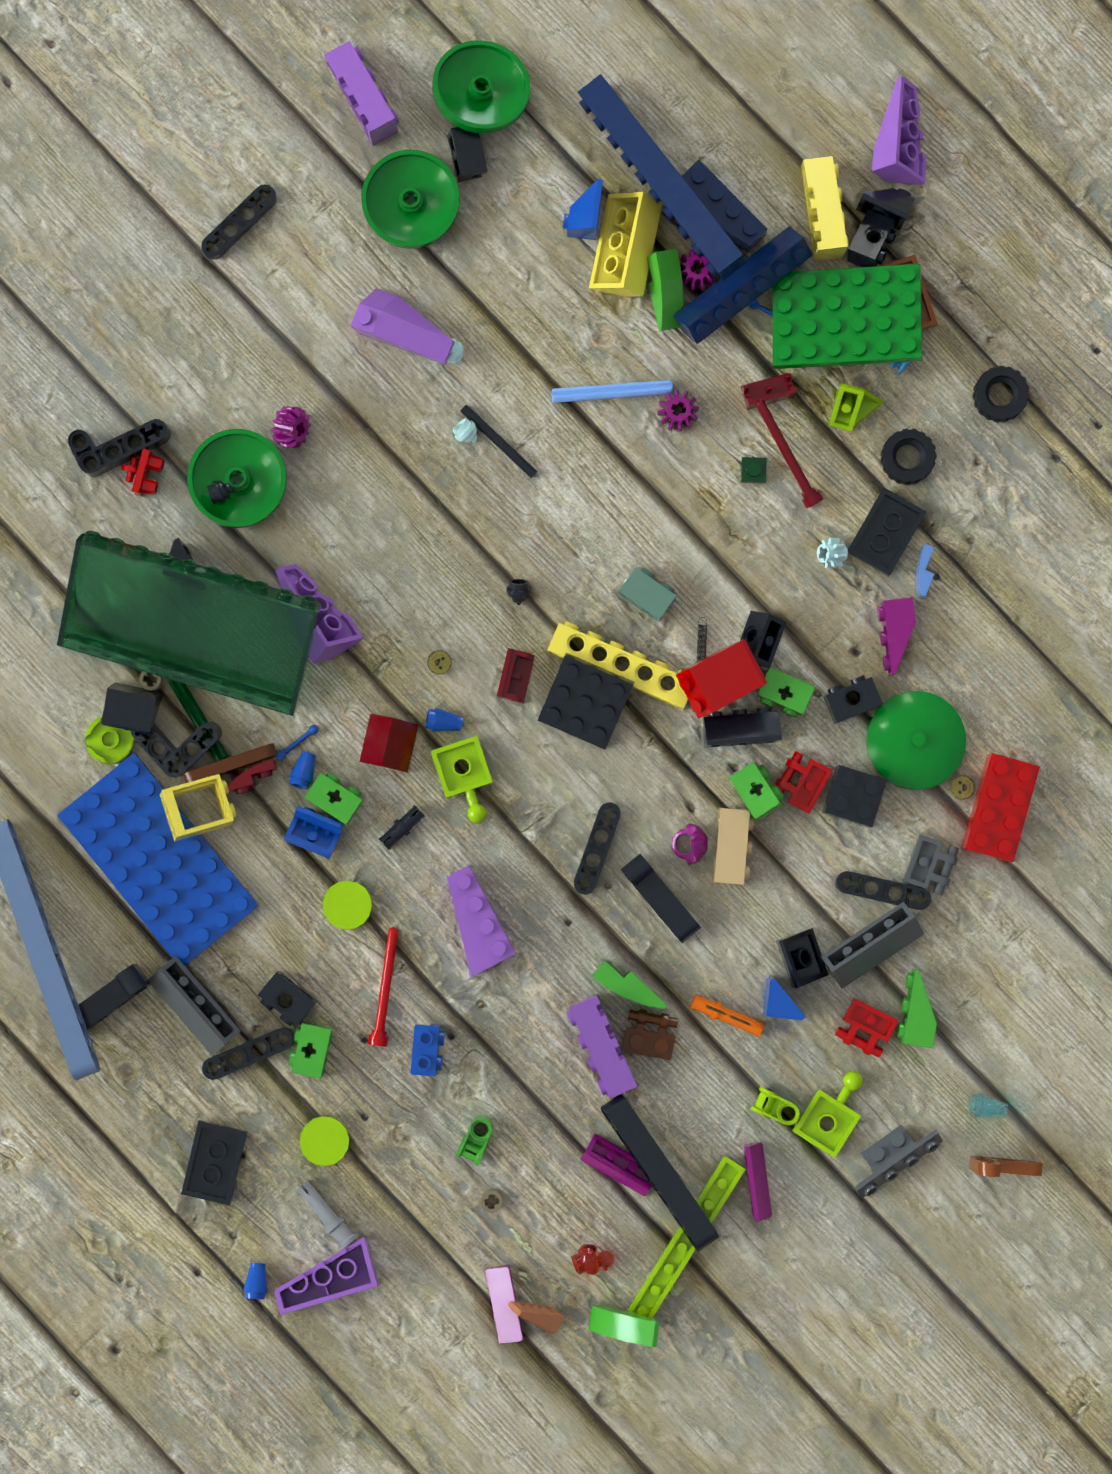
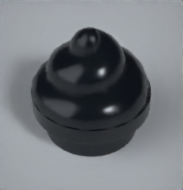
[207,481,234,505]
[506,579,531,605]

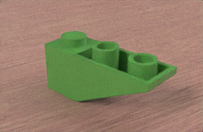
[897,969,937,1049]

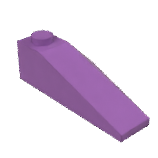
[872,76,926,185]
[350,288,455,365]
[276,564,363,664]

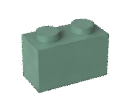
[618,567,676,622]

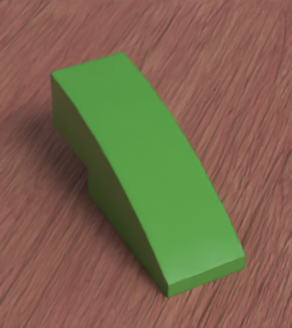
[647,249,683,331]
[592,961,667,1009]
[589,1305,659,1347]

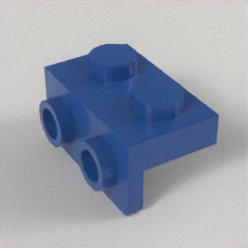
[284,806,343,859]
[410,1024,445,1077]

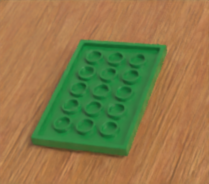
[772,264,922,369]

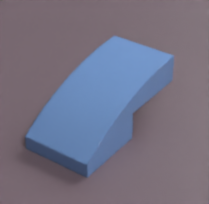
[915,544,934,599]

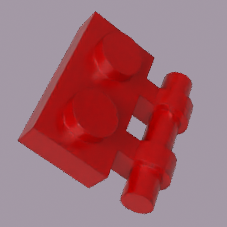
[775,751,833,814]
[835,998,899,1058]

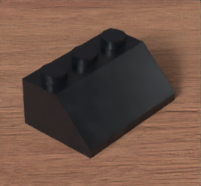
[702,707,782,748]

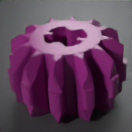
[680,249,717,291]
[657,390,699,432]
[271,406,311,448]

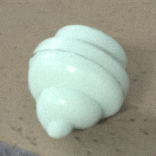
[447,338,464,364]
[452,418,477,443]

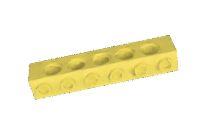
[547,621,688,710]

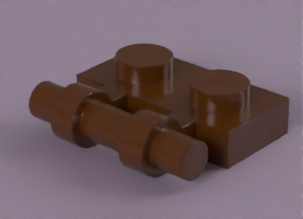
[622,1009,678,1060]

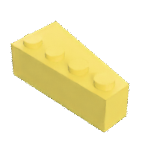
[801,156,848,262]

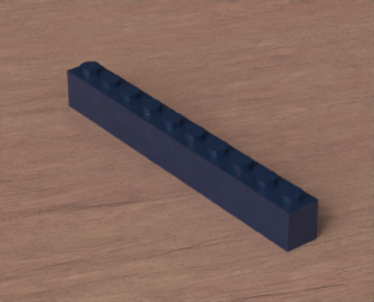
[578,74,747,281]

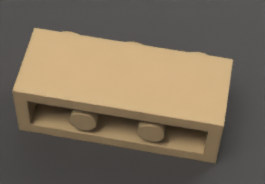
[713,808,754,885]

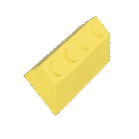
[589,192,662,297]

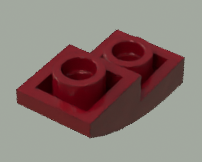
[228,759,278,795]

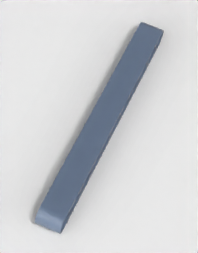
[0,819,100,1081]

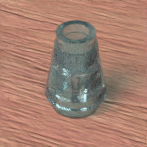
[969,1093,1008,1118]

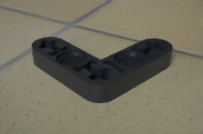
[131,722,222,778]

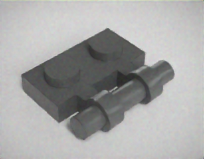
[903,834,959,895]

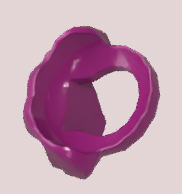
[671,823,708,865]

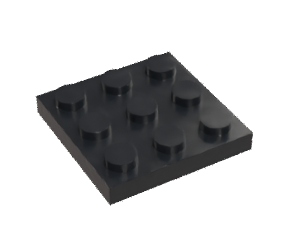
[538,653,634,750]

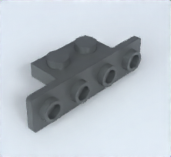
[855,1125,943,1198]

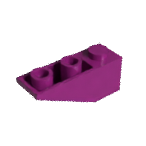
[877,597,916,676]

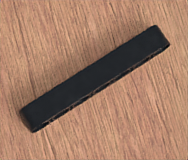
[600,1094,719,1252]

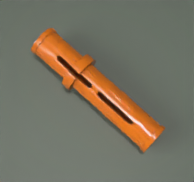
[690,994,765,1037]

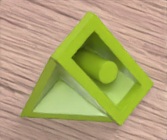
[828,383,884,431]

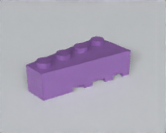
[324,41,399,146]
[447,865,516,977]
[567,994,637,1099]
[274,1237,380,1315]

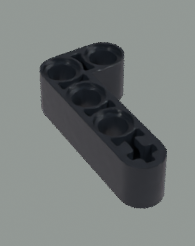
[68,419,171,477]
[620,853,701,944]
[78,964,151,1031]

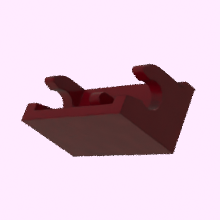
[741,373,796,410]
[497,648,535,704]

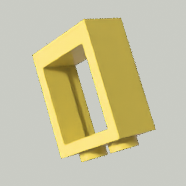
[160,774,236,842]

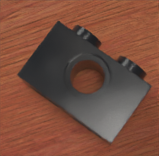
[847,209,897,267]
[740,611,787,668]
[824,675,883,724]
[258,971,318,1026]

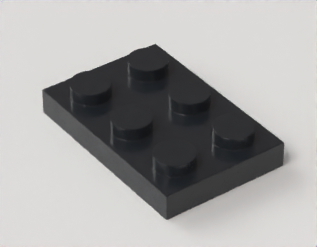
[848,488,926,576]
[181,1120,248,1206]

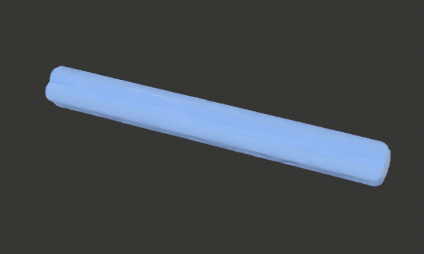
[551,380,673,403]

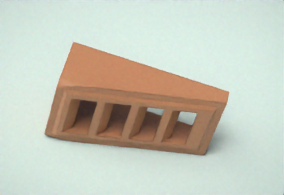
[508,1301,564,1334]

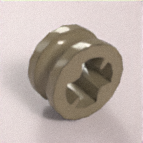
[139,668,163,691]
[481,1189,503,1213]

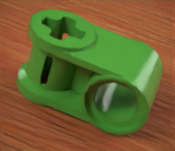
[456,1115,493,1166]

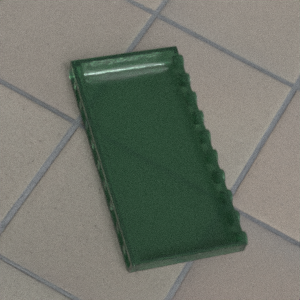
[57,531,321,716]

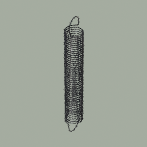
[696,617,707,663]

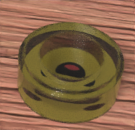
[427,650,452,675]
[950,775,975,800]

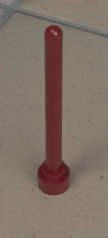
[755,399,823,508]

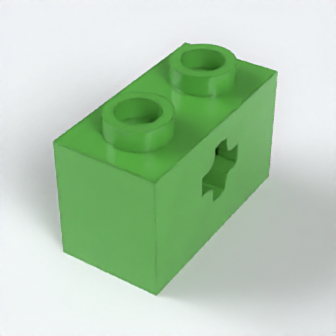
[756,668,815,718]
[729,762,784,821]
[305,772,364,825]
[289,1022,333,1079]

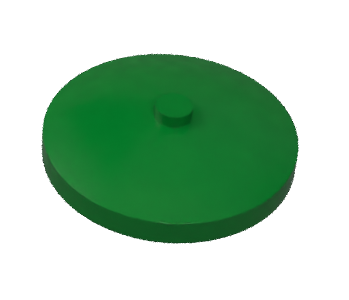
[432,40,530,133]
[361,150,460,249]
[187,429,287,528]
[866,691,966,790]

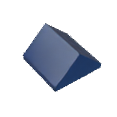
[763,976,806,1020]

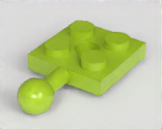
[431,736,493,824]
[792,1071,863,1158]

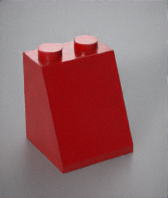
[676,639,767,719]

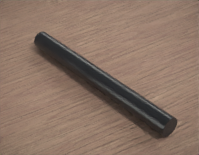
[460,404,538,478]

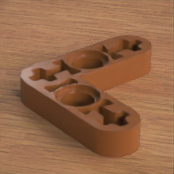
[969,1156,1043,1177]

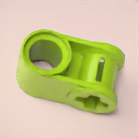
[750,1086,800,1125]

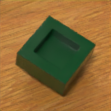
[741,457,767,484]

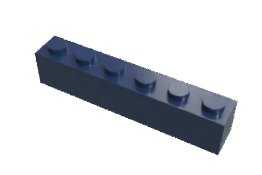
[673,226,813,344]

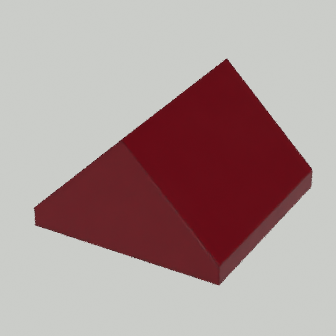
[359,714,419,773]

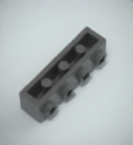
[821,902,924,989]
[148,956,241,1056]

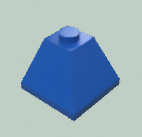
[563,179,603,240]

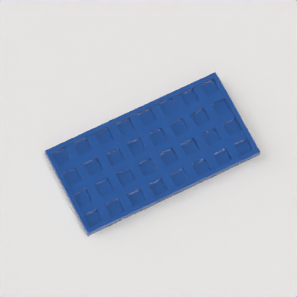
[57,753,259,966]

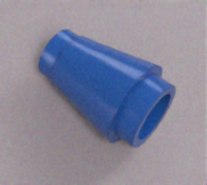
[426,707,463,732]
[289,751,316,790]
[243,1263,268,1300]

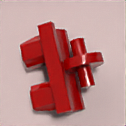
[121,449,165,497]

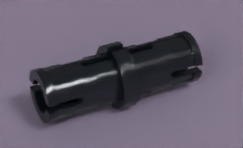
[378,805,425,850]

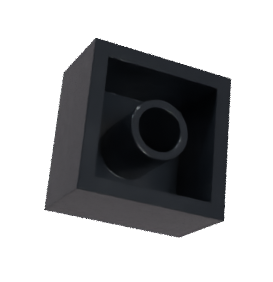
[822,765,887,828]

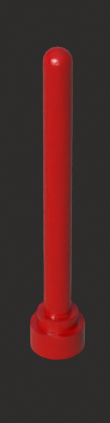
[368,927,398,1047]

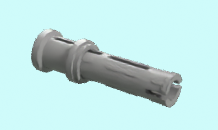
[297,1180,358,1250]

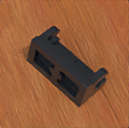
[447,127,488,183]

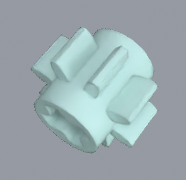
[817,538,848,568]

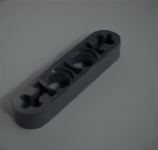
[201,184,277,260]
[574,802,621,895]
[835,871,931,910]
[202,1028,294,1080]

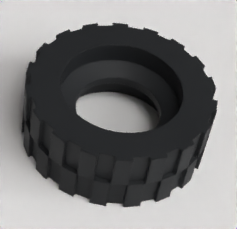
[972,366,1030,423]
[880,428,937,485]

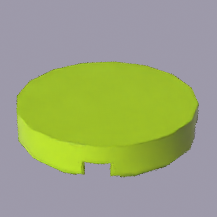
[85,716,135,764]
[322,880,373,930]
[299,1116,350,1166]

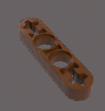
[183,743,278,783]

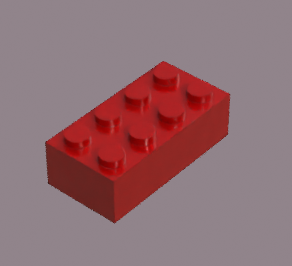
[961,753,1040,863]

